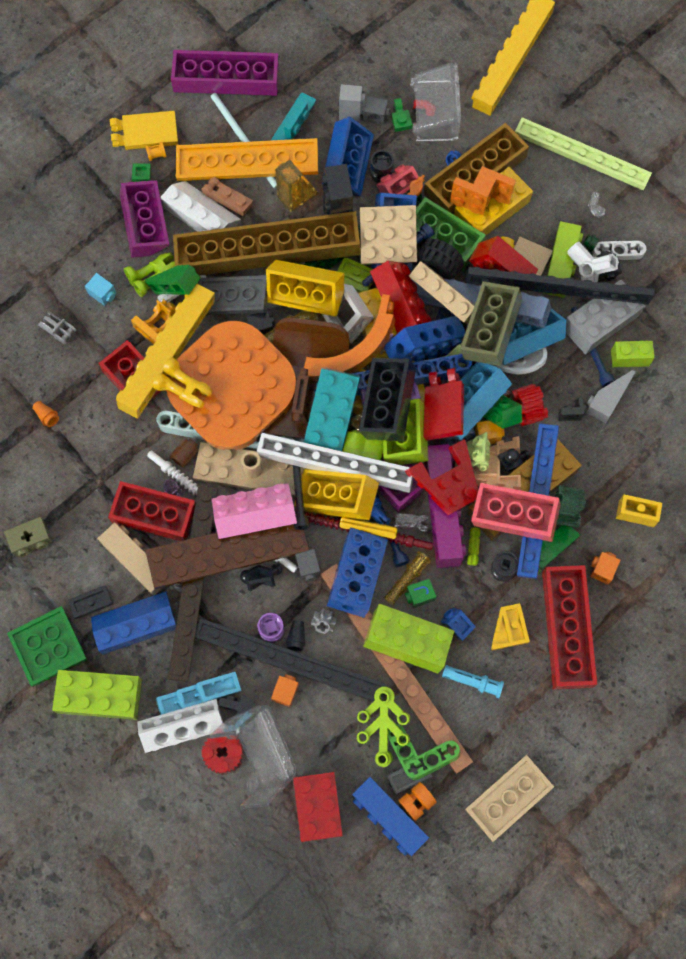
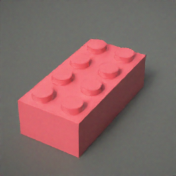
[471,483,561,542]

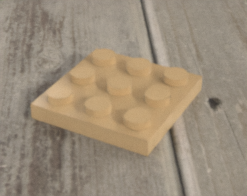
[360,205,417,265]

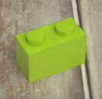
[611,341,655,368]

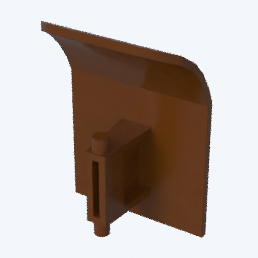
[262,318,350,439]

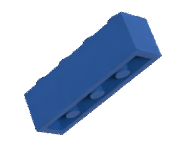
[352,777,429,856]

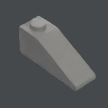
[586,370,635,424]

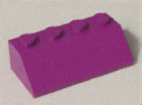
[120,180,169,258]

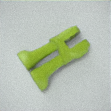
[123,252,175,297]

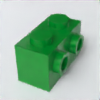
[483,395,522,428]

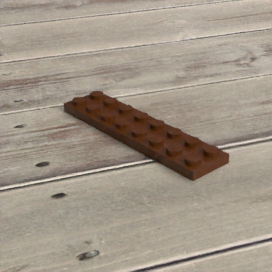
[145,514,309,589]

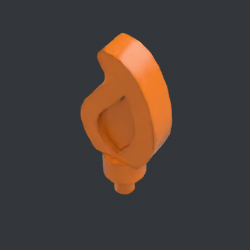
[407,174,425,196]

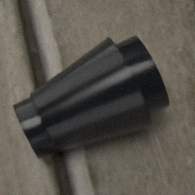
[286,620,306,651]

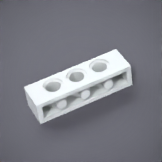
[137,699,225,753]

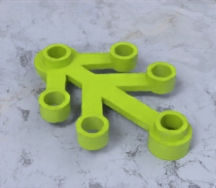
[357,687,410,767]

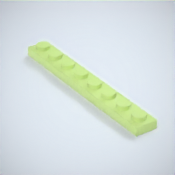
[515,118,652,190]

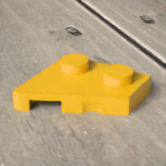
[491,603,530,651]

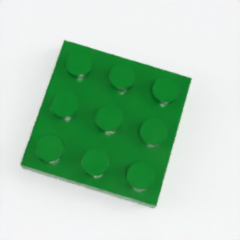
[7,606,87,687]

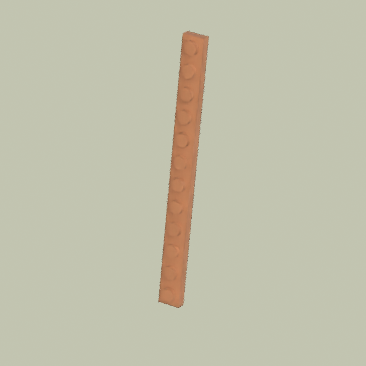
[320,564,473,774]

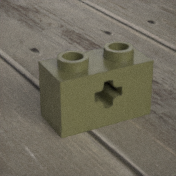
[4,517,53,557]

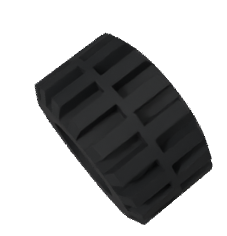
[414,238,464,280]

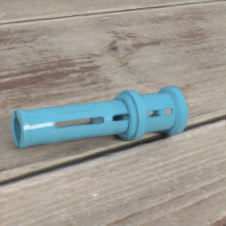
[442,665,504,698]

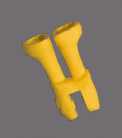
[153,357,213,408]

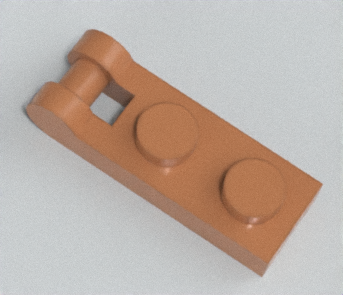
[201,177,253,216]

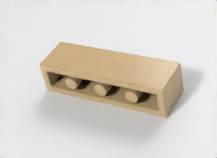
[409,261,475,324]
[97,522,163,596]

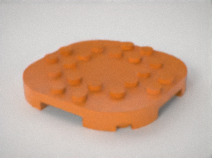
[166,321,297,450]

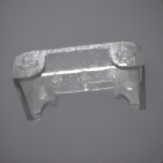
[410,63,461,141]

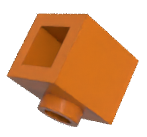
[590,552,620,585]

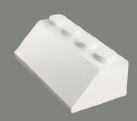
[160,181,241,232]

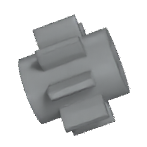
[311,608,337,634]

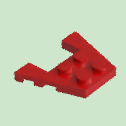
[405,439,478,515]

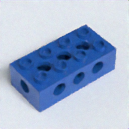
[384,316,466,362]
[326,528,388,618]

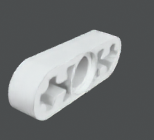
[592,241,646,260]

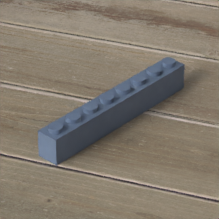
[409,272,551,328]

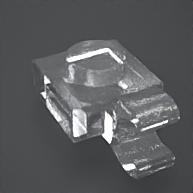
[395,514,428,531]

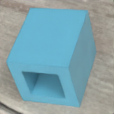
[85,273,116,306]

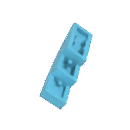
[156,672,241,715]

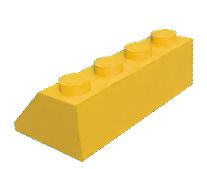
[266,260,344,317]

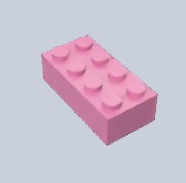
[212,483,297,539]

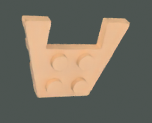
[473,436,521,490]

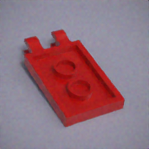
[423,368,464,441]

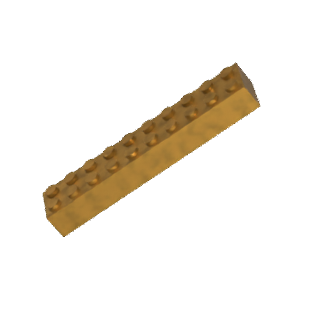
[173,211,361,275]

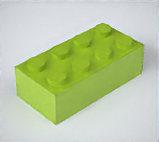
[363,604,454,673]
[52,670,142,720]

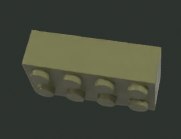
[460,281,522,366]

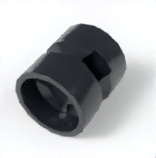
[370,150,394,183]
[490,551,519,582]

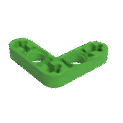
[388,724,461,780]

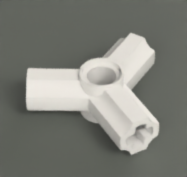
[567,242,619,282]

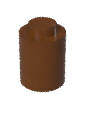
[169,438,199,468]

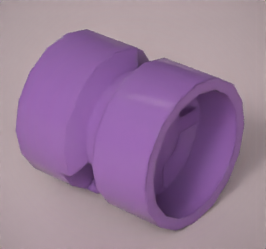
[257,613,284,643]

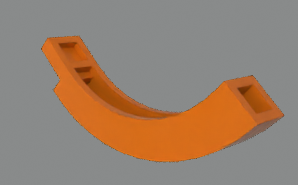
[304,294,395,382]

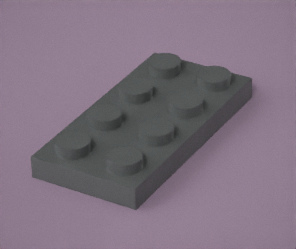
[198,275,267,315]

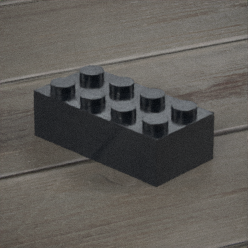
[322,164,353,215]
[359,358,416,441]

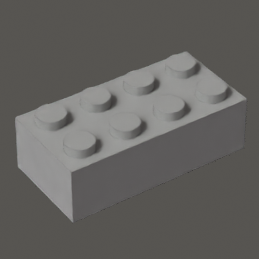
[566,280,645,355]

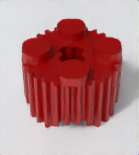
[511,384,548,426]
[201,731,244,775]

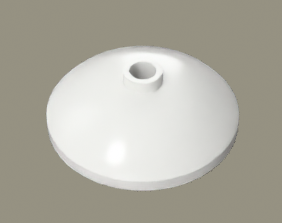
[495,348,547,375]

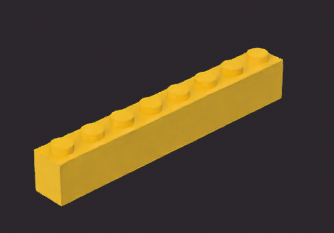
[471,0,555,116]
[116,284,215,419]

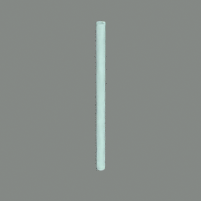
[211,93,280,189]

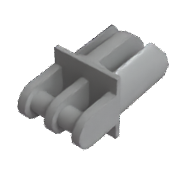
[38,311,77,345]

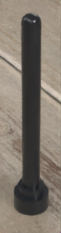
[292,465,310,530]

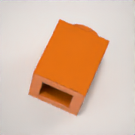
[271,674,299,708]

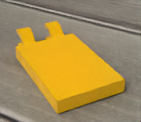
[110,111,178,150]

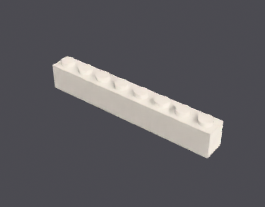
[257,433,413,493]

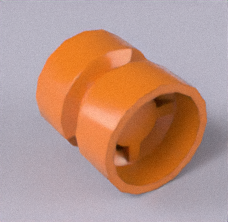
[398,782,437,821]

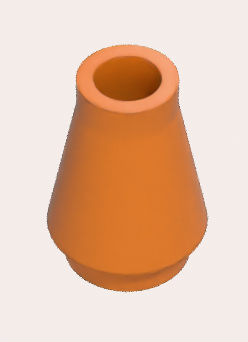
[32,401,59,427]

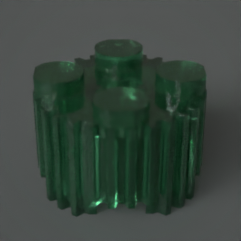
[554,485,586,528]

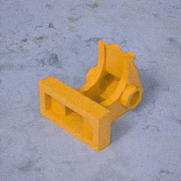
[131,299,176,345]

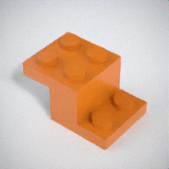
[450,166,516,215]

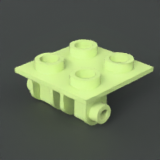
[455,432,491,472]

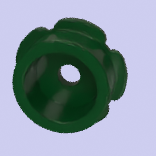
[583,234,599,251]

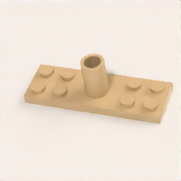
[193,442,311,497]

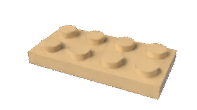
[465,755,554,842]

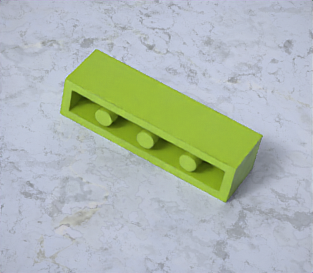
[543,221,583,298]

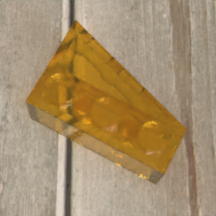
[275,160,319,212]

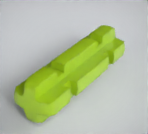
[467,527,481,566]

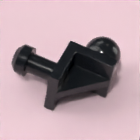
[497,448,531,472]
[240,563,282,591]

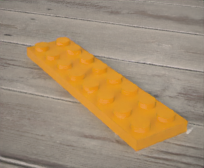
[176,138,319,181]

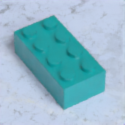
[304,367,361,452]

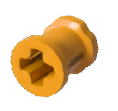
[145,142,167,161]

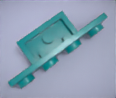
[271,93,316,141]

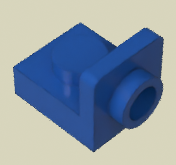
[440,608,476,641]

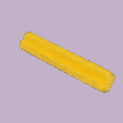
[340,517,397,539]

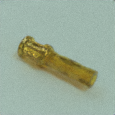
[384,551,432,605]

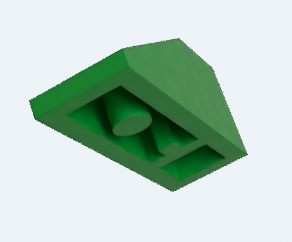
[144,265,201,295]
[538,522,580,574]

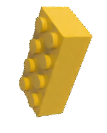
[454,167,533,235]
[294,469,379,520]

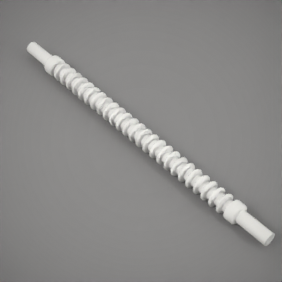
[147,450,298,573]

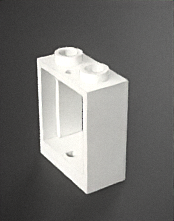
[322,284,374,343]

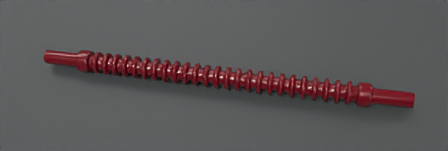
[294,509,434,550]

